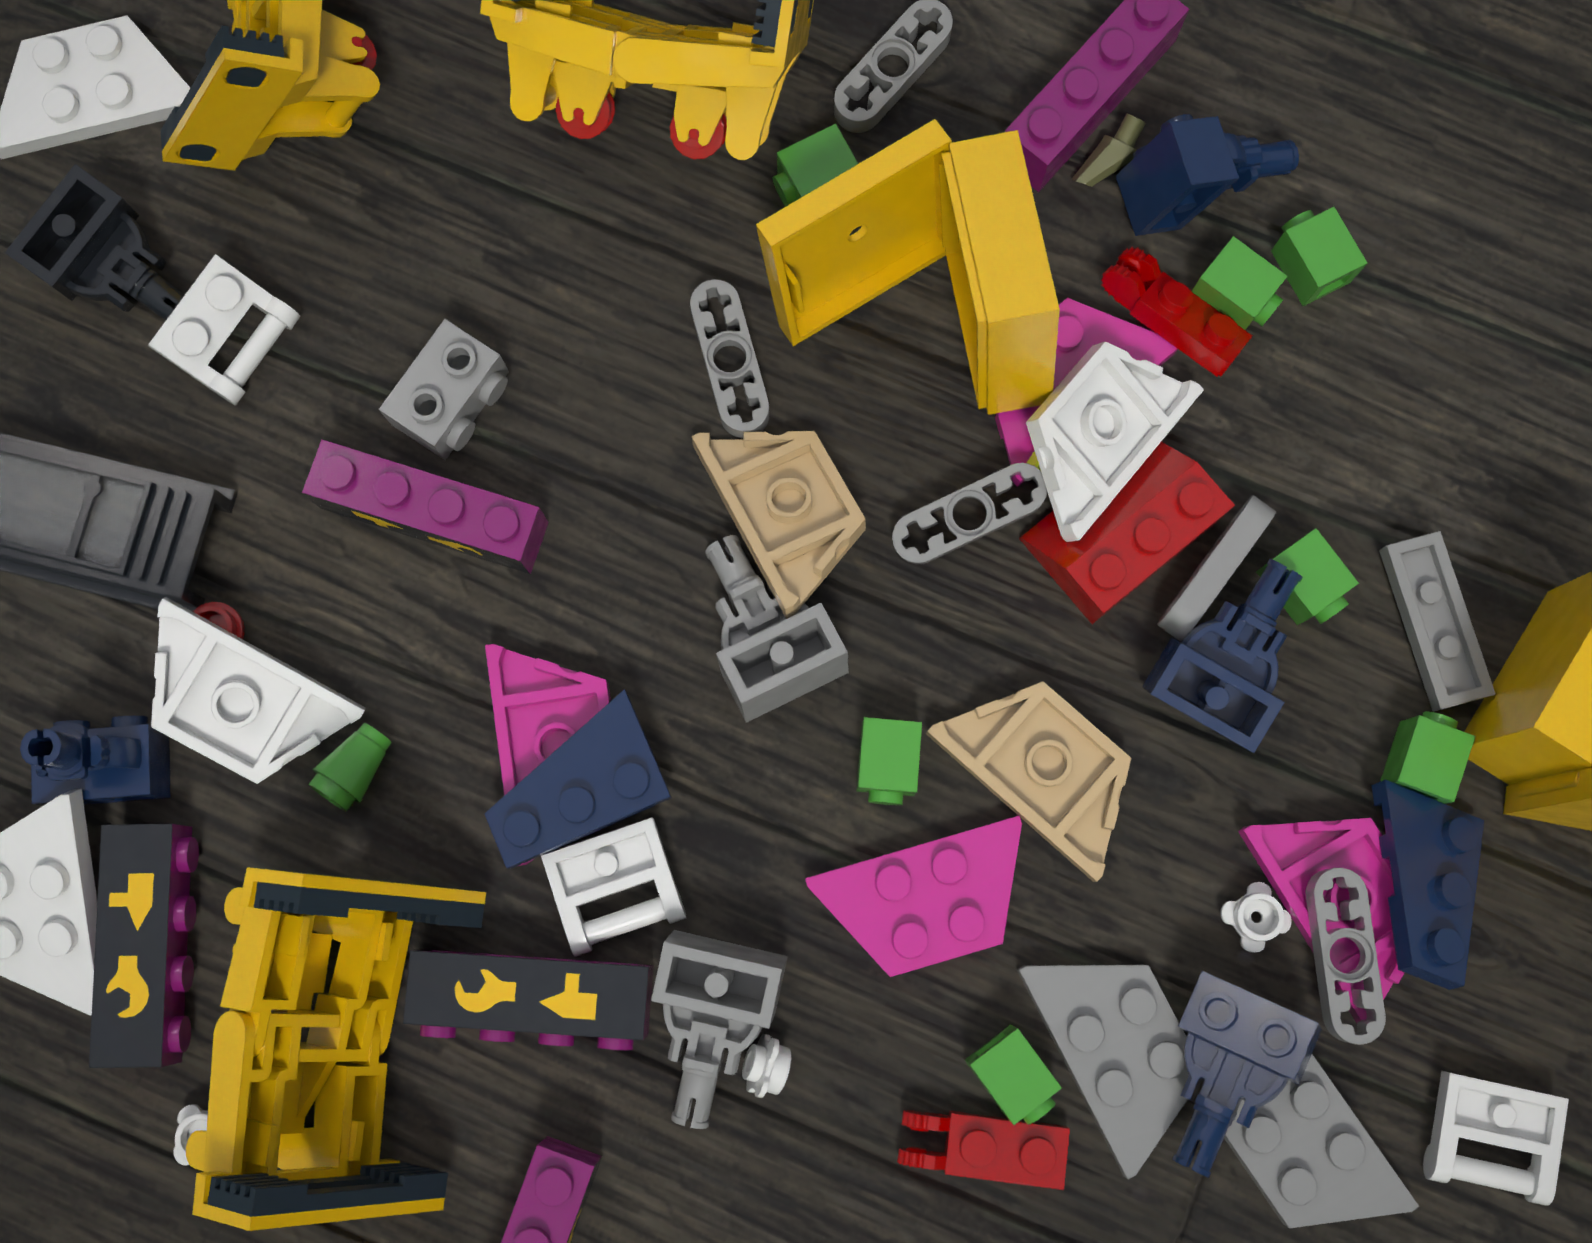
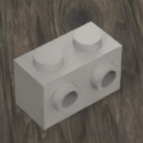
[379,319,509,460]

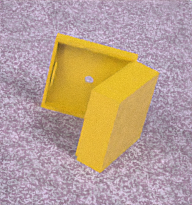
[756,119,1060,415]
[1464,571,1592,831]

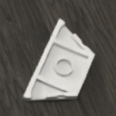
[0,15,190,160]
[1026,342,1204,542]
[151,597,365,784]
[0,789,97,1016]

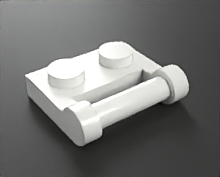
[148,254,301,406]
[541,818,686,957]
[1423,1071,1569,1206]

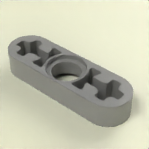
[834,0,953,133]
[690,279,769,438]
[892,463,1047,564]
[1157,495,1276,642]
[1306,868,1386,1045]

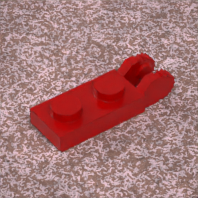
[1101,246,1253,377]
[897,1110,1070,1190]

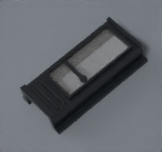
[0,433,238,612]

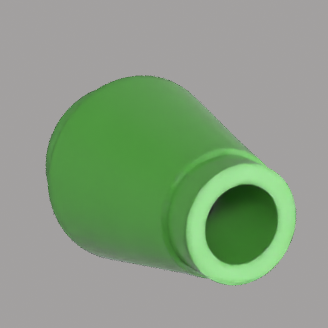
[308,723,392,812]

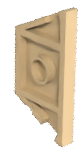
[692,431,866,619]
[926,681,1131,882]

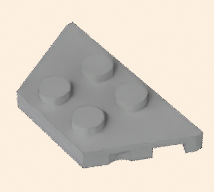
[1016,964,1189,1179]
[1224,1054,1419,1228]

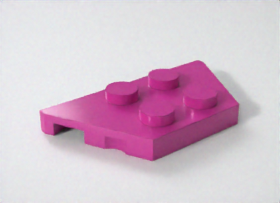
[995,298,1178,487]
[485,644,611,866]
[805,816,1022,977]
[1238,818,1405,1023]

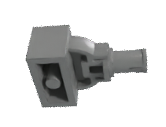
[705,535,849,723]
[651,930,788,1129]

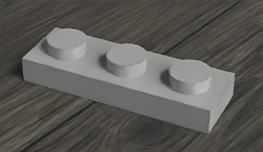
[1379,531,1496,712]

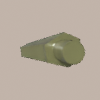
[1071,114,1146,187]

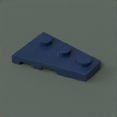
[484,689,672,869]
[1371,780,1484,990]

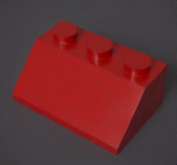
[1020,442,1235,624]

